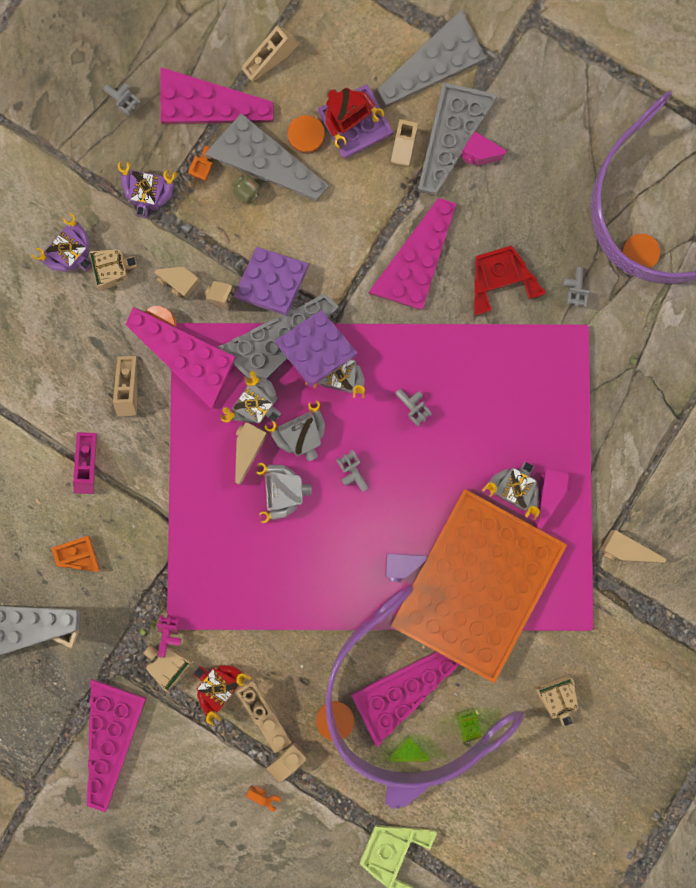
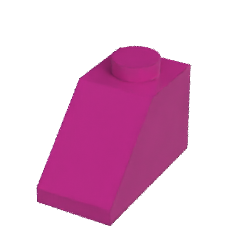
[461,131,507,166]

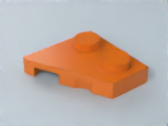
[51,536,101,572]

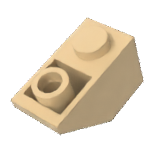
[391,119,418,167]
[154,266,201,300]

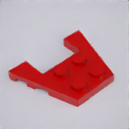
[474,245,546,316]

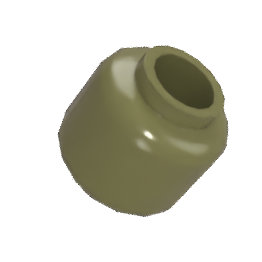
[232,175,260,203]

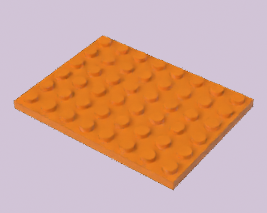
[390,489,567,683]

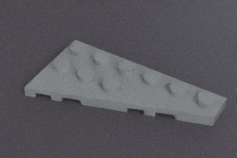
[377,10,486,108]
[418,82,498,195]
[205,114,328,201]
[218,294,339,379]
[0,606,81,655]

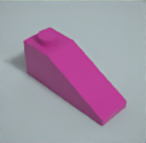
[73,432,96,494]
[535,470,571,528]

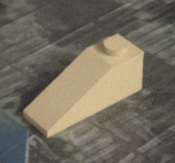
[241,25,299,81]
[113,356,138,416]
[235,422,268,485]
[600,530,667,563]

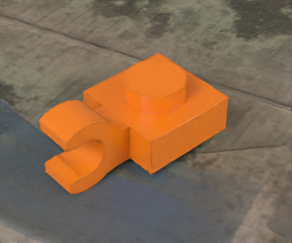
[188,145,213,182]
[245,785,282,812]

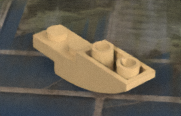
[235,680,292,753]

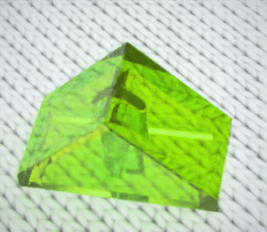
[454,708,482,743]
[389,734,429,762]

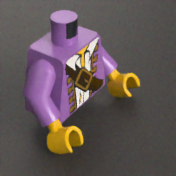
[118,161,178,218]
[31,212,92,272]

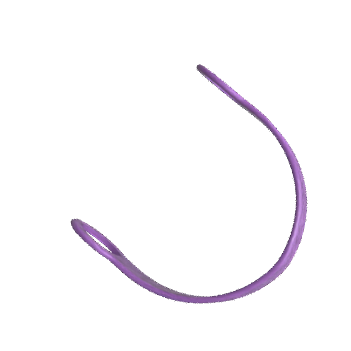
[591,91,696,284]
[326,585,523,788]

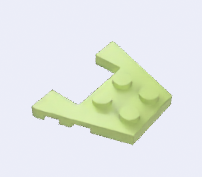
[360,825,437,888]

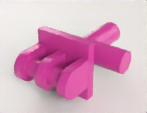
[157,615,181,658]

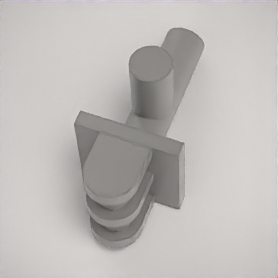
[104,83,141,117]
[563,267,589,308]
[395,389,433,427]
[336,450,368,492]

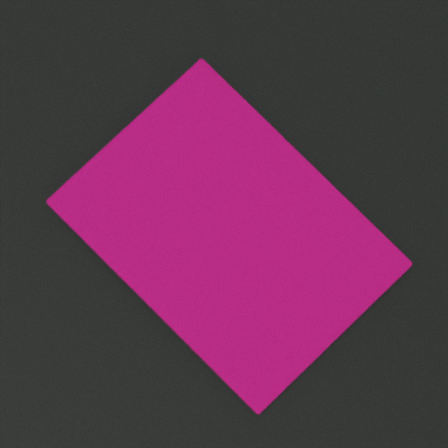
[167,323,593,631]

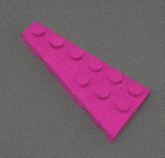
[161,67,273,124]
[368,198,456,311]
[125,307,236,409]
[351,651,460,748]
[87,679,147,812]

